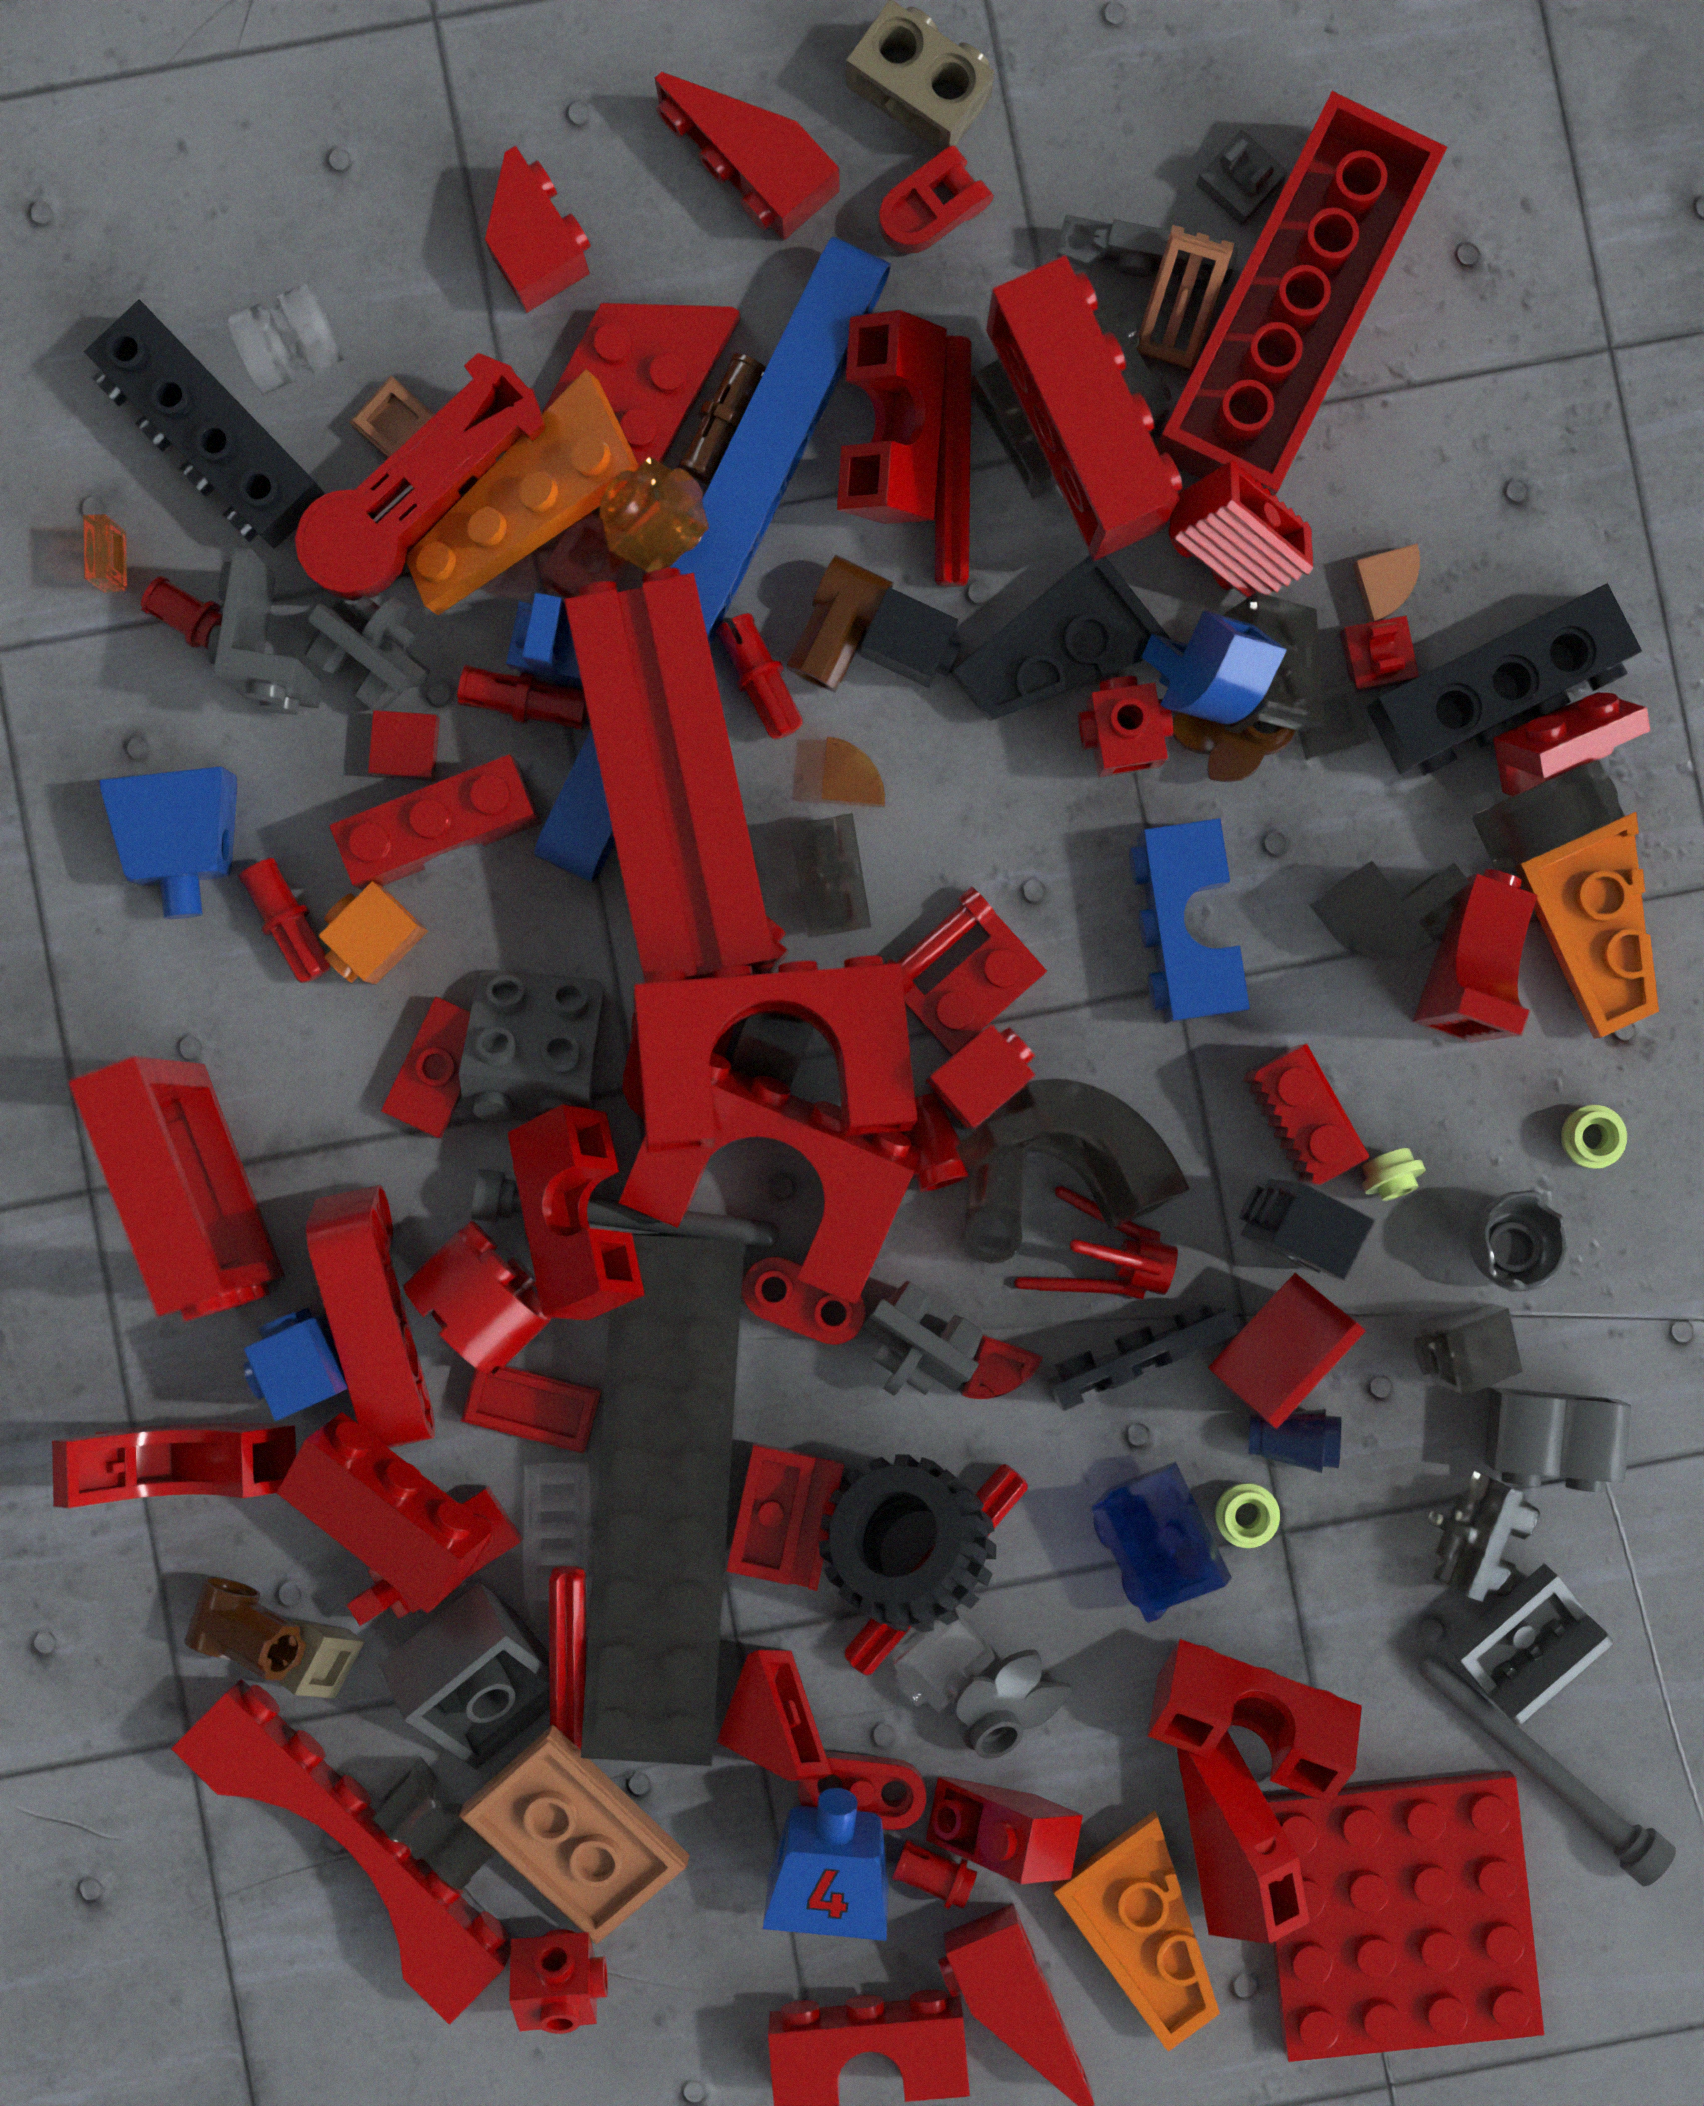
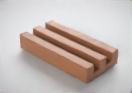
[1133,225,1234,370]

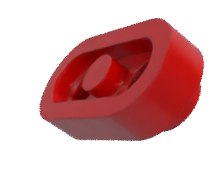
[742,1256,865,1345]
[798,1752,926,1830]

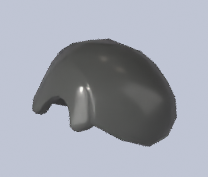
[1469,1190,1568,1292]

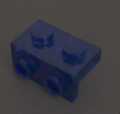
[1092,1461,1232,1623]

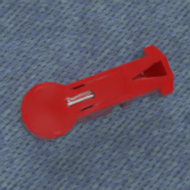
[295,353,547,601]

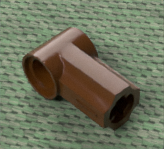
[787,555,894,692]
[184,1577,307,1680]

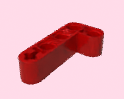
[306,1184,435,1448]

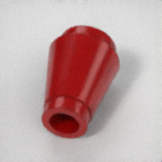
[904,1093,971,1192]

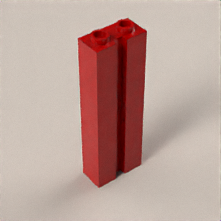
[565,568,776,983]

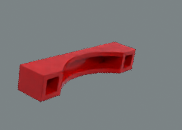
[171,1679,511,2025]

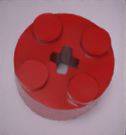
[403,1220,551,1375]

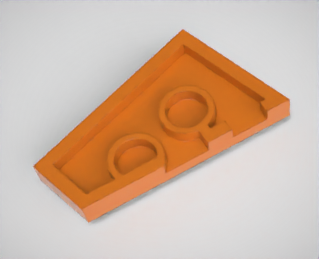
[1514,812,1659,1039]
[1052,1810,1220,2052]

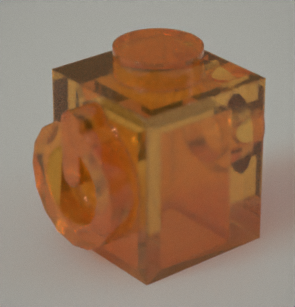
[600,457,709,573]

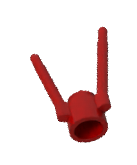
[1014,1186,1178,1300]

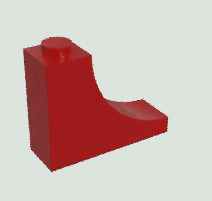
[1412,869,1538,1043]

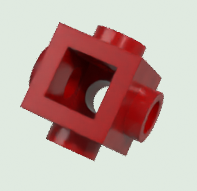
[1078,676,1173,778]
[509,1929,608,2034]

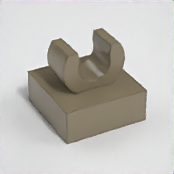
[277,1620,365,1699]

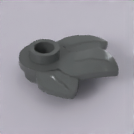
[954,1649,1073,1759]

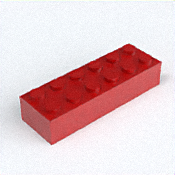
[1156,91,1448,495]

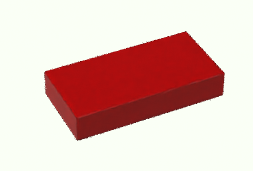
[461,1364,603,1454]

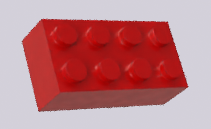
[986,255,1182,562]

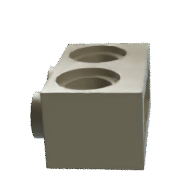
[846,0,995,152]

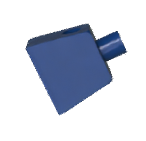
[99,766,237,919]

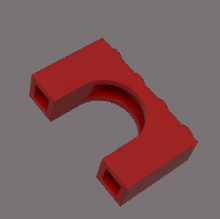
[633,955,917,1153]
[619,1052,922,1304]

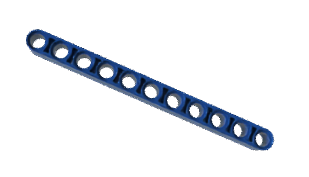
[534,236,891,883]

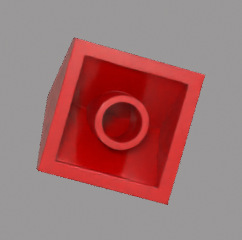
[1207,1273,1366,1429]

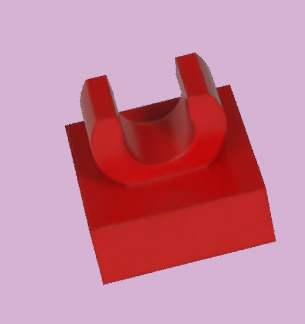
[1340,615,1419,694]

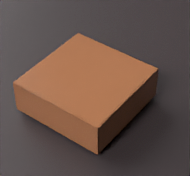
[349,376,435,459]

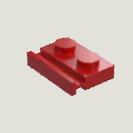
[726,1442,844,1591]

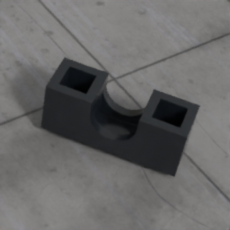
[1239,1179,1375,1281]

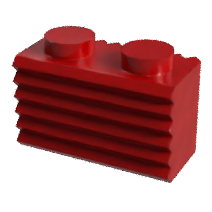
[1168,460,1313,604]
[1243,1044,1370,1185]

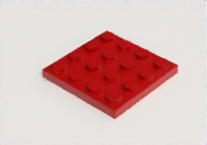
[1264,1770,1545,2062]

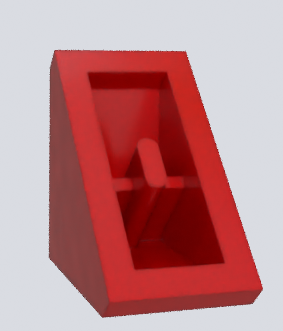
[716,1650,832,1781]

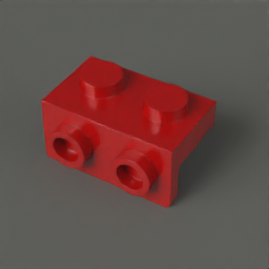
[1493,692,1650,797]

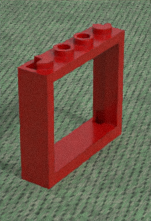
[68,1056,285,1322]

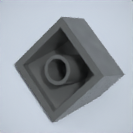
[379,1582,549,1769]

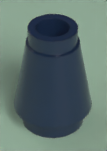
[1248,1409,1342,1473]

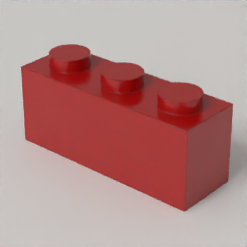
[277,1412,493,1614]

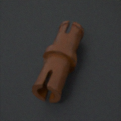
[678,353,766,486]

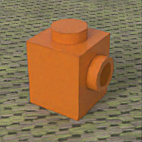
[318,881,429,985]

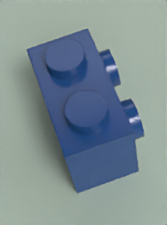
[243,1308,348,1421]

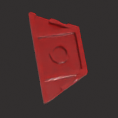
[542,303,741,529]

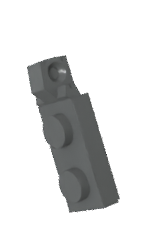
[1057,215,1238,289]

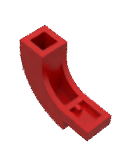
[52,1423,296,1508]

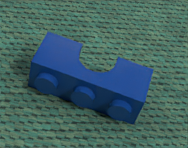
[1129,818,1250,1023]

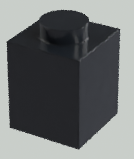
[861,587,963,688]

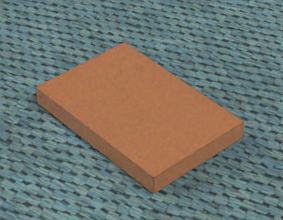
[459,1725,690,1945]

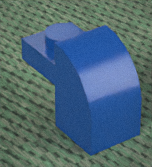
[506,592,583,689]
[1142,610,1287,724]

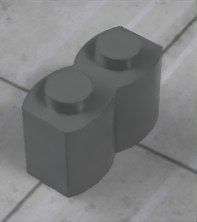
[1485,1388,1631,1492]

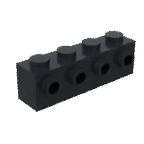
[83,299,325,549]

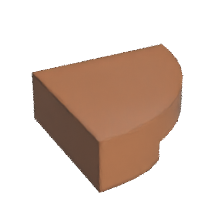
[1353,543,1420,623]

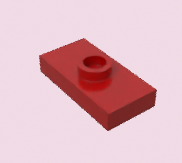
[381,996,471,1138]

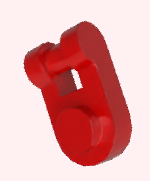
[879,145,994,254]

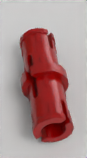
[457,664,588,731]

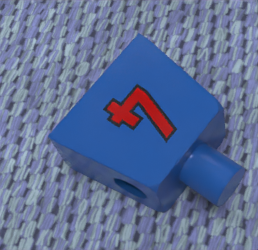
[763,1788,889,1941]

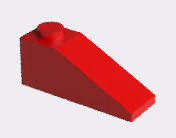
[938,1903,1095,2106]

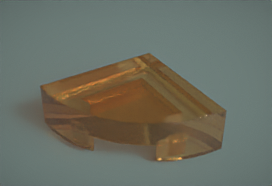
[822,736,885,808]

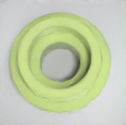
[1561,1105,1627,1169]
[1362,1148,1426,1201]
[1215,1483,1280,1548]

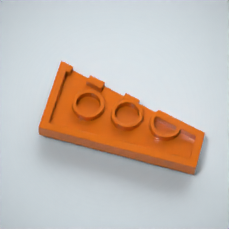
[405,369,644,616]

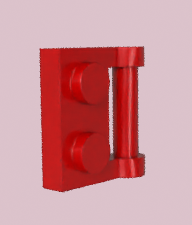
[883,887,1047,1056]

